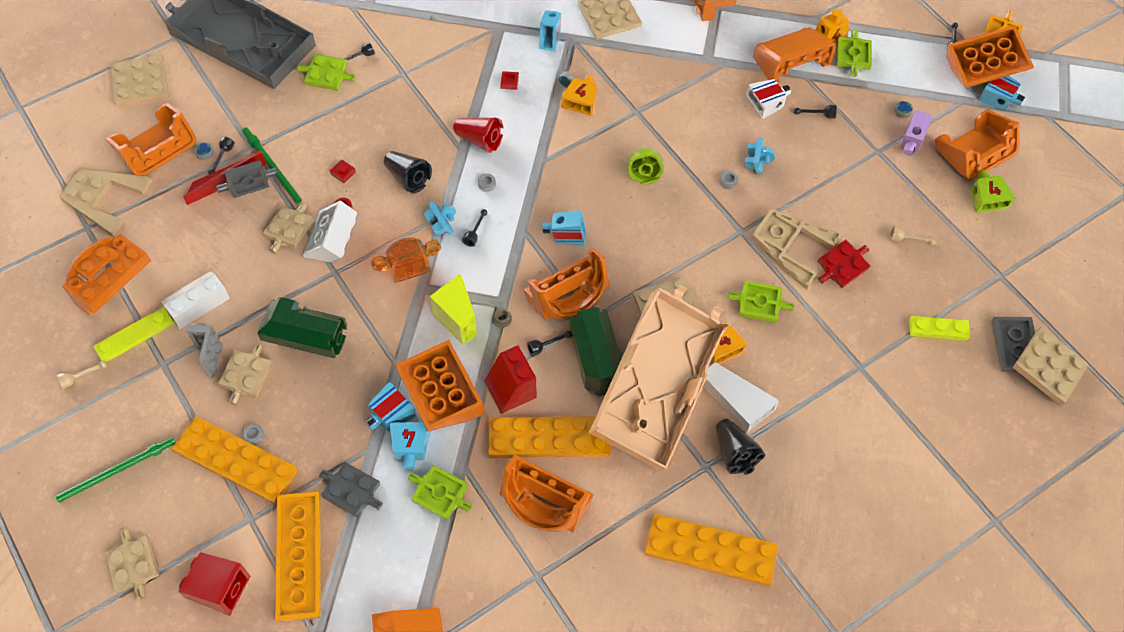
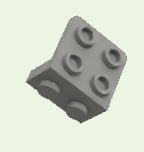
[186,323,223,377]

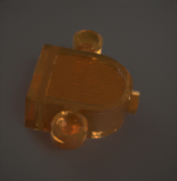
[371,237,441,283]

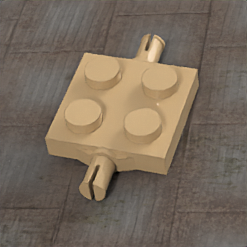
[262,202,314,254]
[218,344,273,405]
[105,530,159,600]

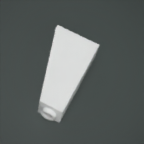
[703,362,779,432]

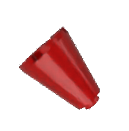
[453,117,504,153]

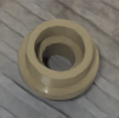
[493,309,512,328]

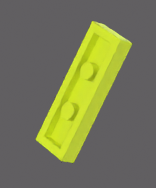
[909,316,970,341]

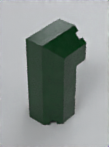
[257,297,347,358]
[569,307,621,396]

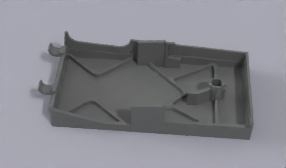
[165,0,316,89]

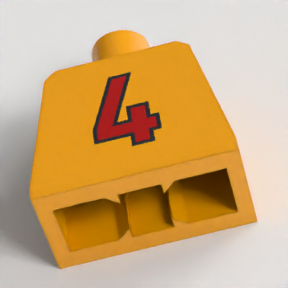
[815,9,849,44]
[561,75,597,116]
[710,322,747,365]

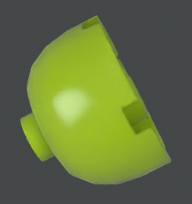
[628,148,664,185]

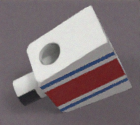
[746,79,791,119]

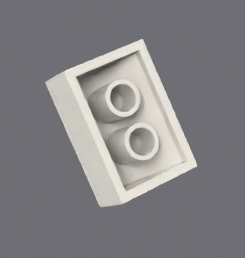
[302,201,357,262]
[160,271,230,329]

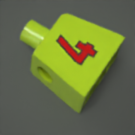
[972,170,1015,213]

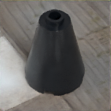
[384,151,432,194]

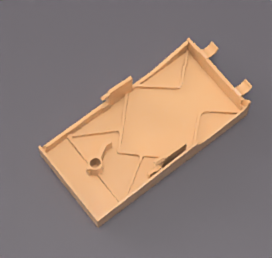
[589,285,731,470]

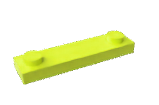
[93,306,175,362]

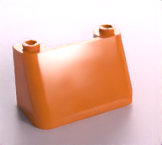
[753,27,836,83]
[106,103,196,176]
[935,109,1020,180]

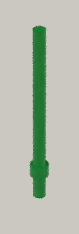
[242,127,302,204]
[55,436,176,503]

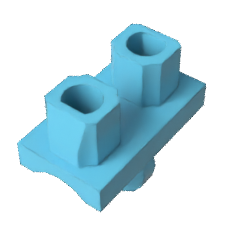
[745,138,775,174]
[423,201,456,236]

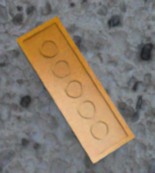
[172,416,298,505]
[488,416,611,458]
[275,491,321,622]
[645,513,778,587]

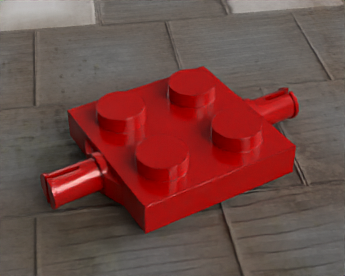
[817,240,871,288]

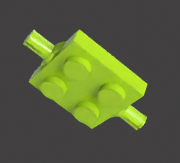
[836,29,872,77]
[298,53,355,91]
[728,281,794,323]
[408,465,473,521]

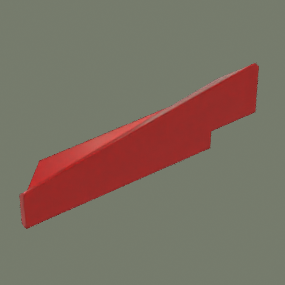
[183,150,266,205]

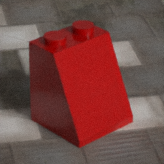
[484,345,537,414]
[178,552,251,616]

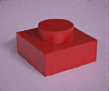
[500,71,519,90]
[330,159,356,183]

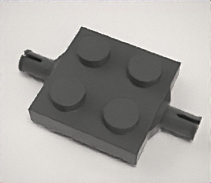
[216,161,279,198]
[319,462,383,517]

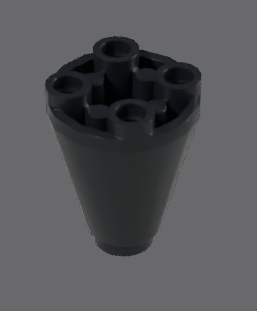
[716,419,766,475]

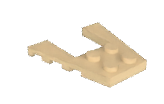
[59,169,153,237]
[752,209,843,289]

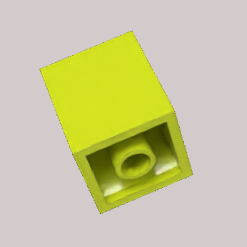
[430,274,477,345]

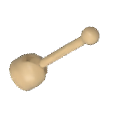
[890,226,935,245]
[57,361,107,390]

